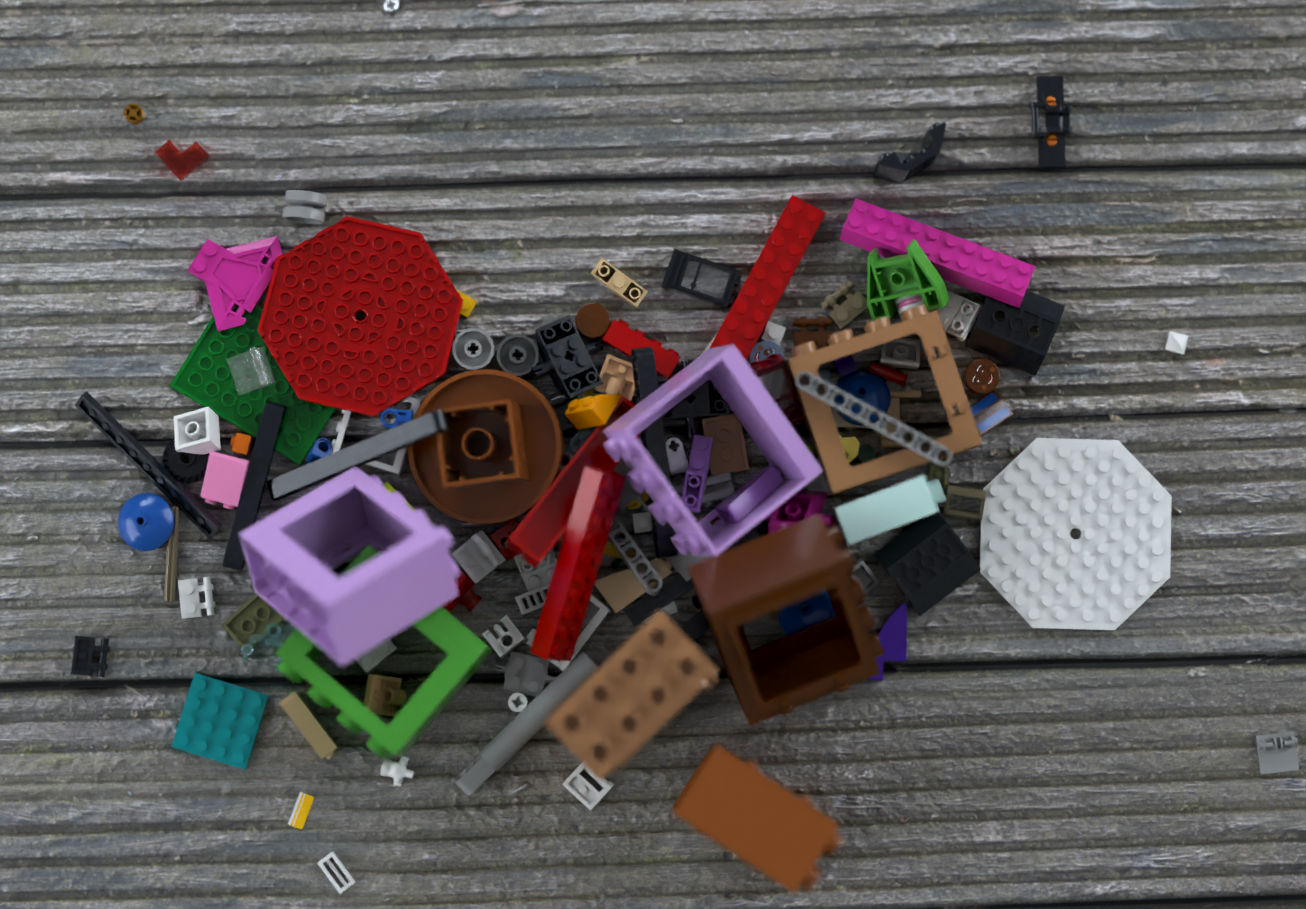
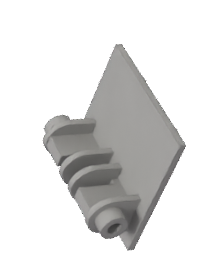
[1256,732,1299,774]

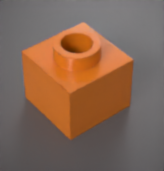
[230,432,253,456]

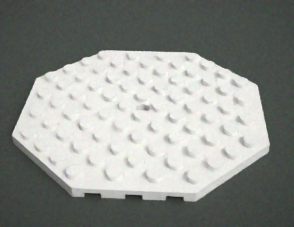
[979,438,1172,630]

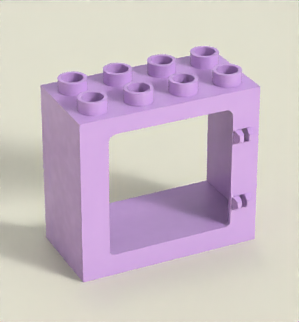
[603,344,823,556]

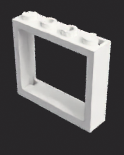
[332,397,422,475]

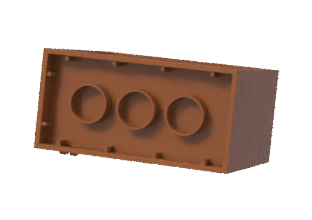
[671,744,843,893]

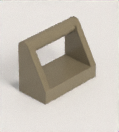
[944,485,986,520]

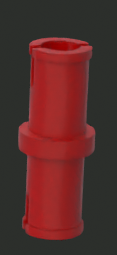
[868,361,908,386]

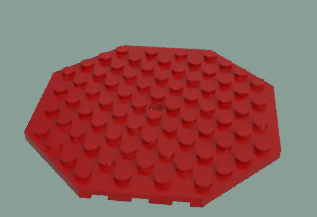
[257,216,463,417]

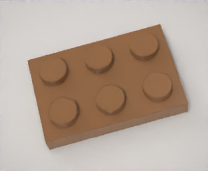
[702,414,749,476]

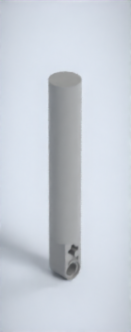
[454,651,600,795]

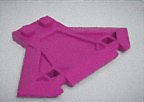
[187,236,282,332]

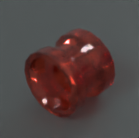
[458,588,482,612]

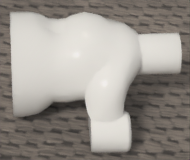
[380,757,414,787]

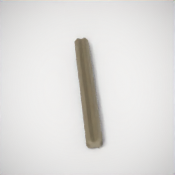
[164,506,180,602]

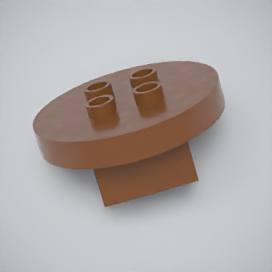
[408,369,564,525]

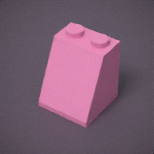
[200,451,250,510]

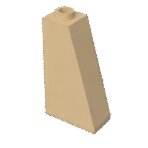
[594,558,673,614]
[279,691,339,760]

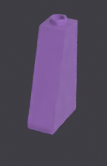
[715,466,784,523]

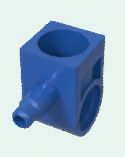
[380,409,413,429]

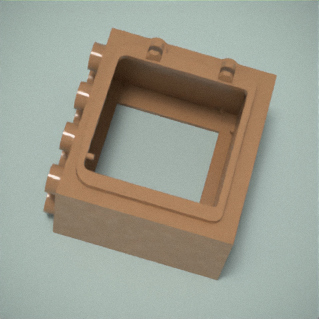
[544,609,720,780]

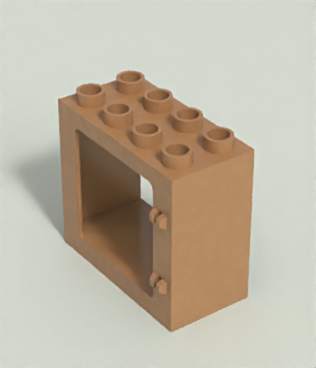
[786,304,982,496]

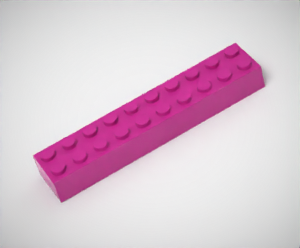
[840,198,1036,308]

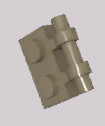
[820,281,868,330]

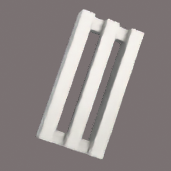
[317,851,356,894]

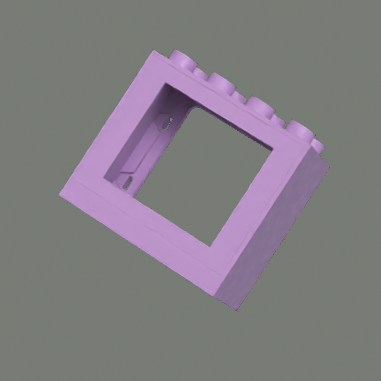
[239,466,460,666]

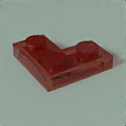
[155,140,210,181]

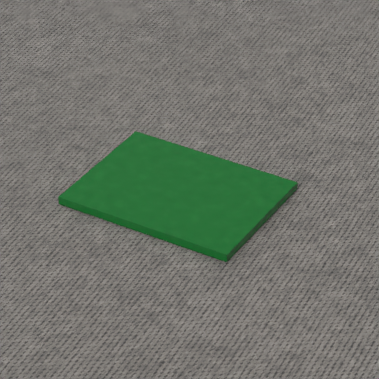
[170,304,336,466]

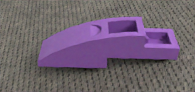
[681,435,714,512]

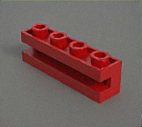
[602,319,680,380]

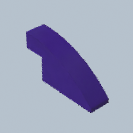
[866,603,907,681]

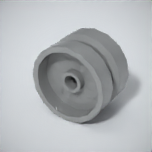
[282,190,327,224]
[452,328,495,371]

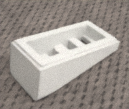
[515,583,550,615]

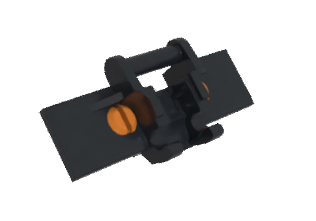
[1030,76,1073,167]

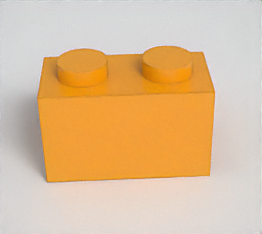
[565,394,621,430]

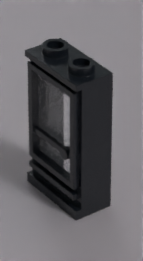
[662,249,742,309]

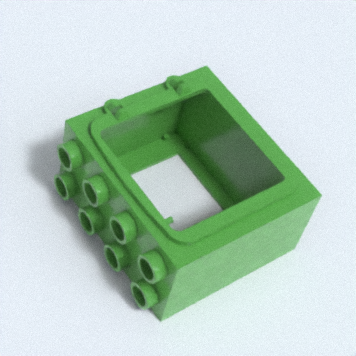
[276,545,493,760]

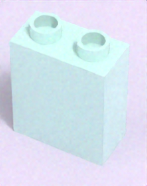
[835,475,946,545]

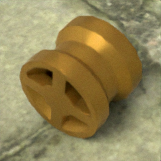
[124,103,145,125]

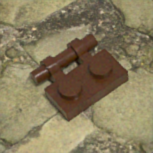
[793,316,832,350]

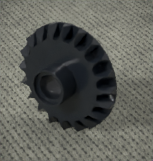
[163,438,210,483]

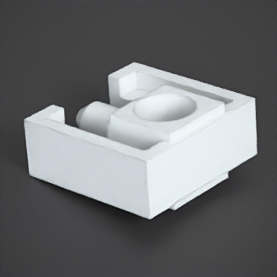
[482,615,526,659]

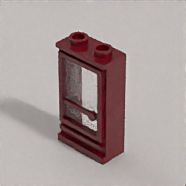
[749,354,805,426]

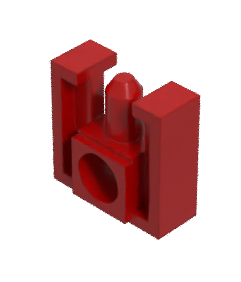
[489,520,518,562]

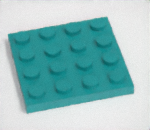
[171,673,269,770]

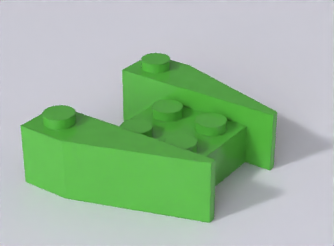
[867,239,950,321]

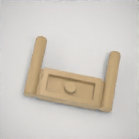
[880,390,923,448]

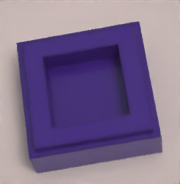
[832,354,858,378]

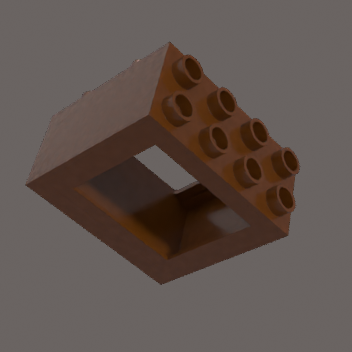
[687,514,885,726]

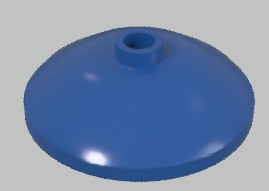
[833,371,891,425]
[118,493,174,551]
[778,590,835,635]

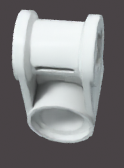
[665,437,689,476]

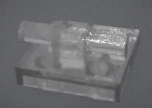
[227,346,276,396]

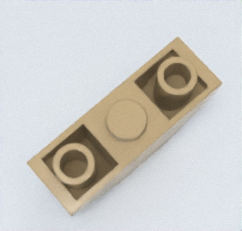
[591,258,648,307]

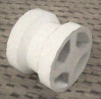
[508,693,528,712]

